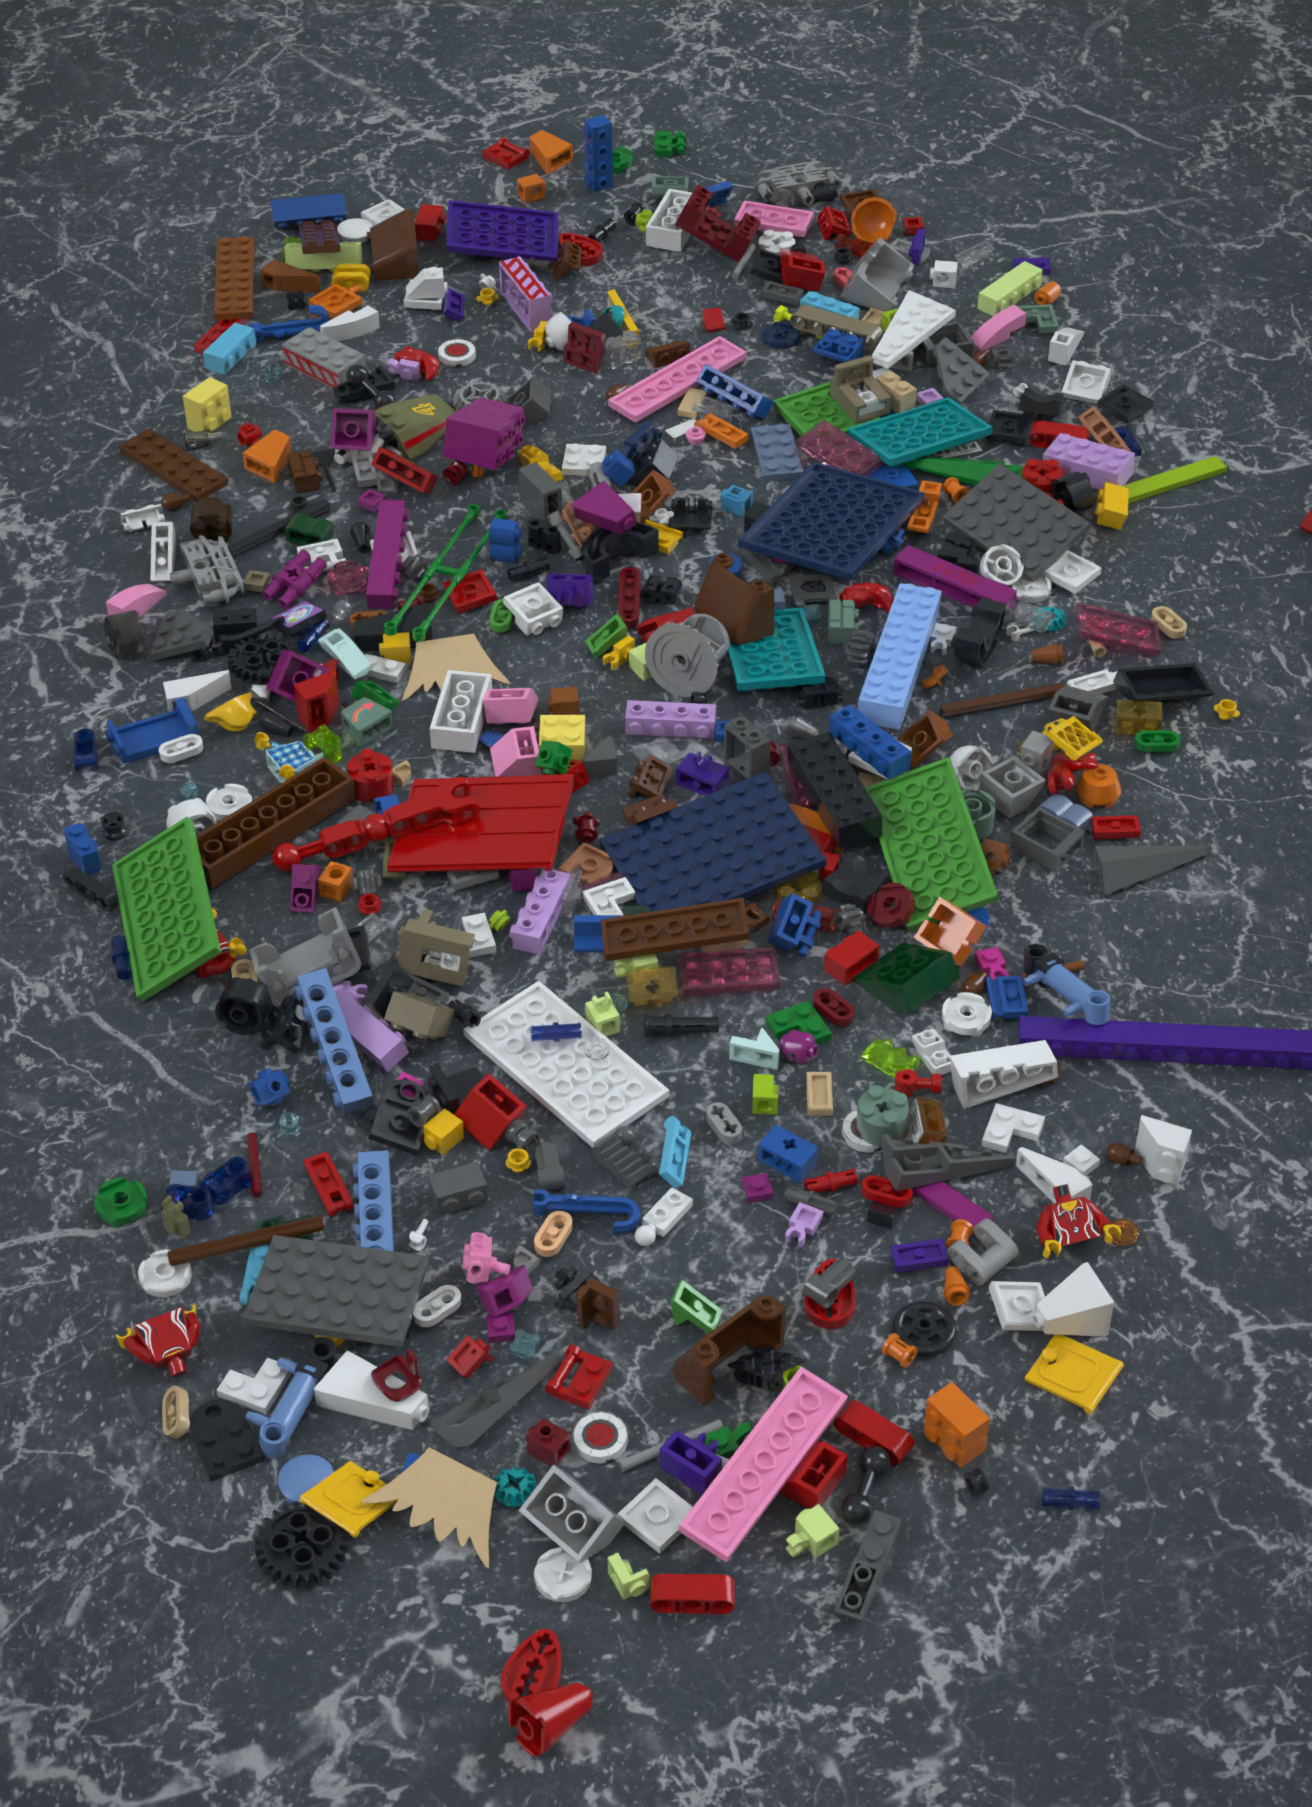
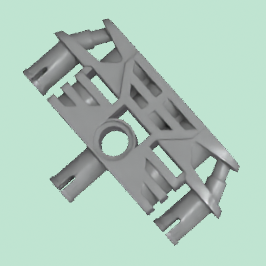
[754,161,842,205]
[170,535,244,606]

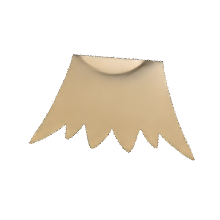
[402,634,511,701]
[361,1447,497,1568]

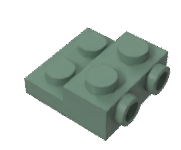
[652,176,689,198]

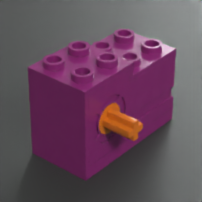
[443,397,525,477]

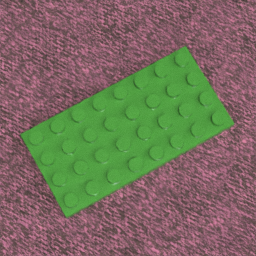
[865,757,1000,932]
[112,817,221,1002]

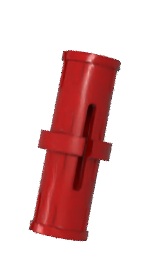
[804,1168,858,1193]

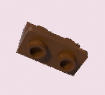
[553,240,582,280]
[645,340,690,368]
[628,754,673,798]
[622,794,678,827]
[575,1277,621,1329]

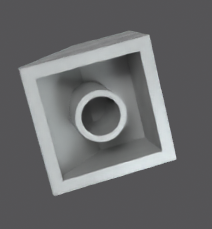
[979,756,1046,819]

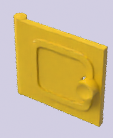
[1024,1334,1124,1414]
[299,1461,398,1538]

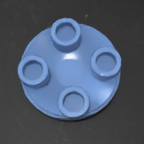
[278,1455,334,1504]

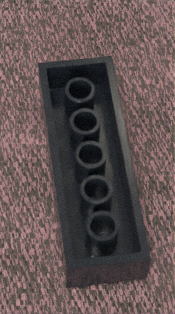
[787,732,883,849]

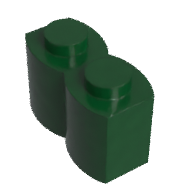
[285,513,334,545]

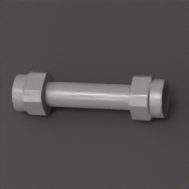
[548,510,584,560]

